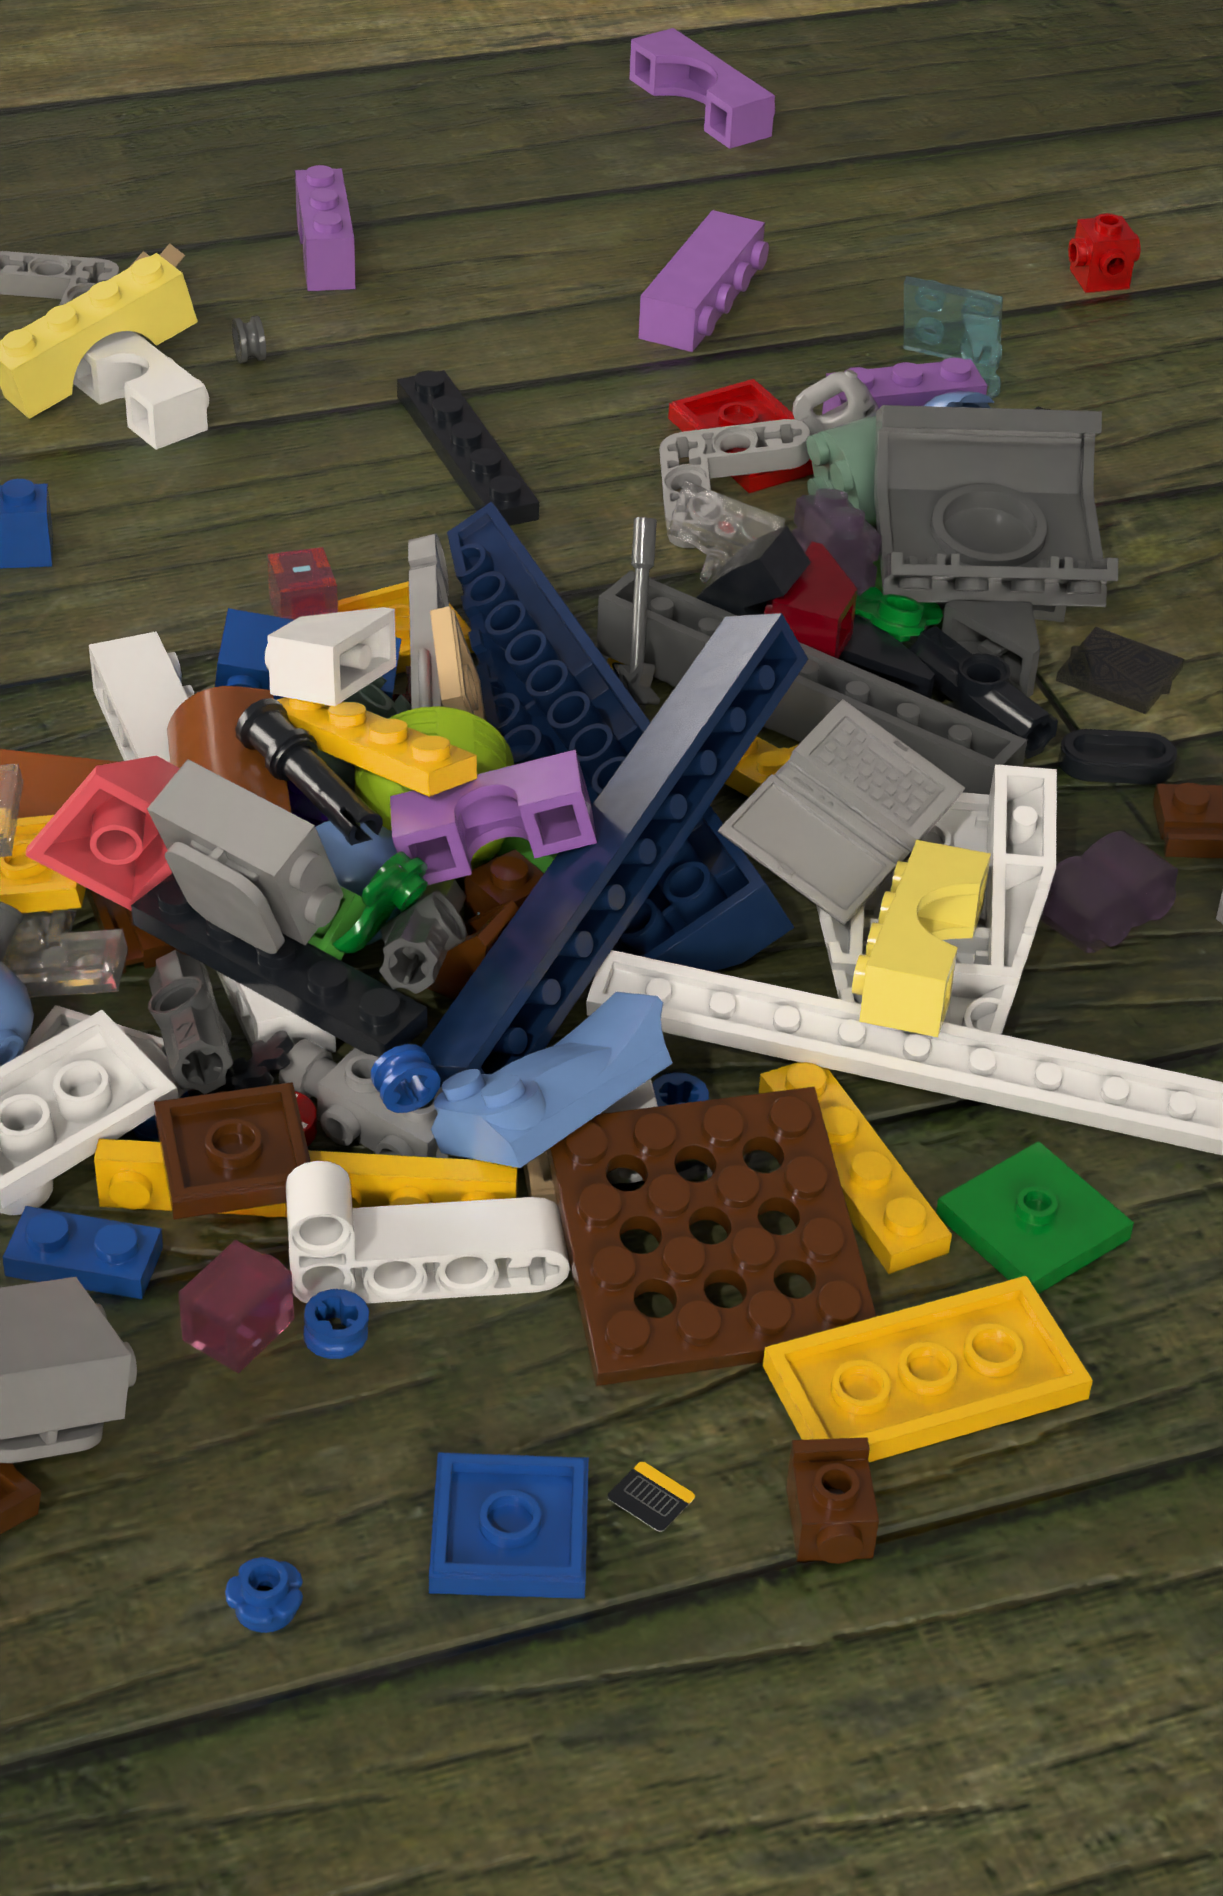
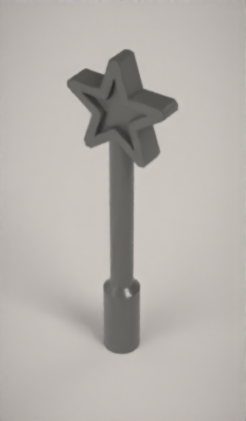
[618,517,660,713]

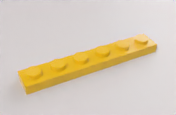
[94,1139,518,1217]

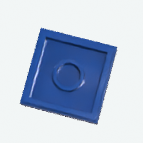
[429,1452,589,1599]

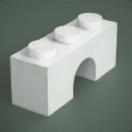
[73,331,209,450]

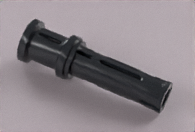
[235,698,383,846]

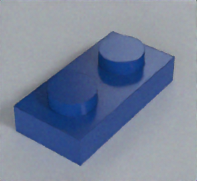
[2,1206,163,1299]

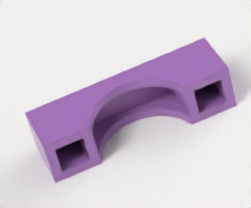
[629,28,775,149]

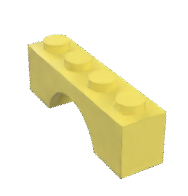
[0,253,198,419]
[852,840,991,1037]

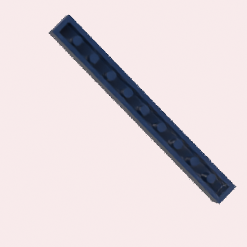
[422,613,809,1087]

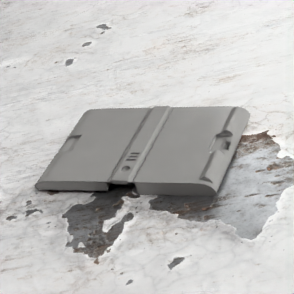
[718,699,965,925]

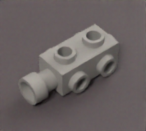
[279,1039,464,1159]

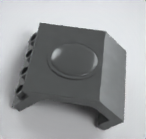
[874,405,1119,607]

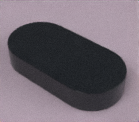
[1058,729,1177,784]

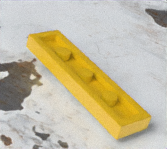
[278,697,477,797]
[758,1062,952,1274]

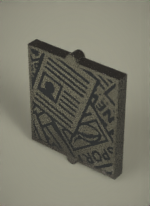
[1056,627,1185,714]

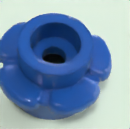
[225,1557,303,1633]

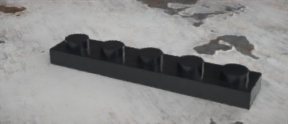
[397,370,539,526]
[131,873,428,1058]

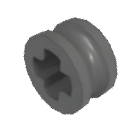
[232,315,266,364]

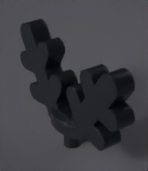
[188,1031,294,1097]

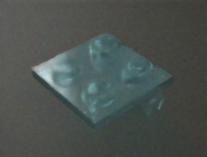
[904,276,1003,399]

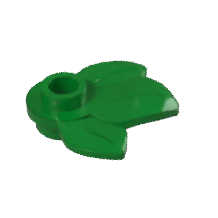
[855,587,943,642]
[332,851,428,953]

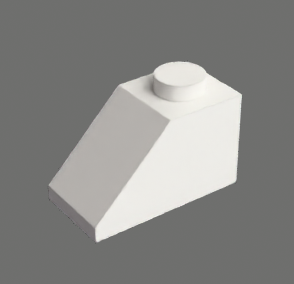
[265,607,396,706]

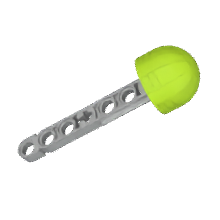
[355,534,514,870]

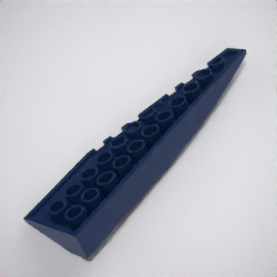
[447,501,795,972]

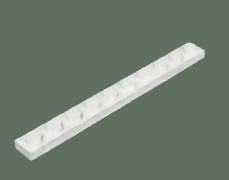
[586,950,1223,1155]

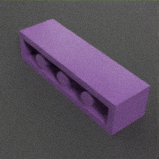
[638,210,769,352]

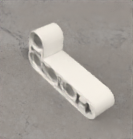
[286,1161,570,1304]

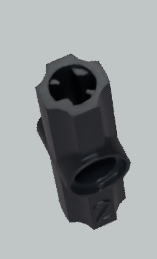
[908,626,1058,759]

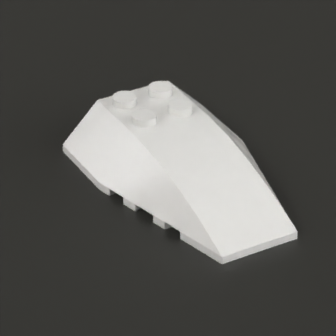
[816,764,1057,1034]

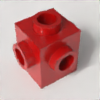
[1068,213,1141,293]

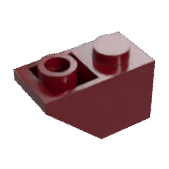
[764,541,857,659]

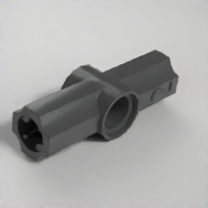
[379,879,468,994]
[148,950,233,1094]

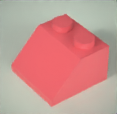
[26,756,180,911]

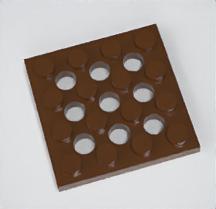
[546,1087,877,1386]

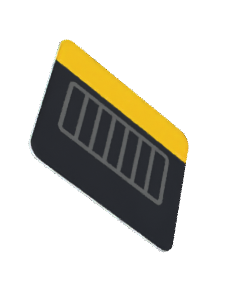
[607,1462,695,1532]

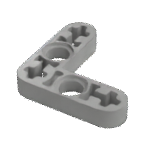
[0,251,119,306]
[659,419,810,548]

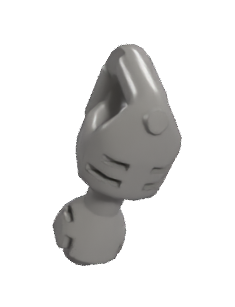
[792,369,879,435]

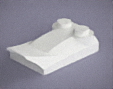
[0,1010,191,1215]

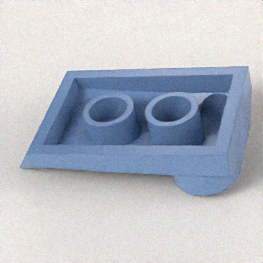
[431,992,673,1168]

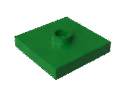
[936,1141,1134,1294]

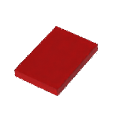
[668,379,813,493]

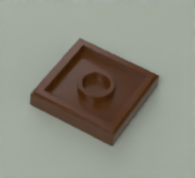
[154,1082,311,1220]

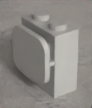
[147,759,344,954]
[0,1277,137,1463]

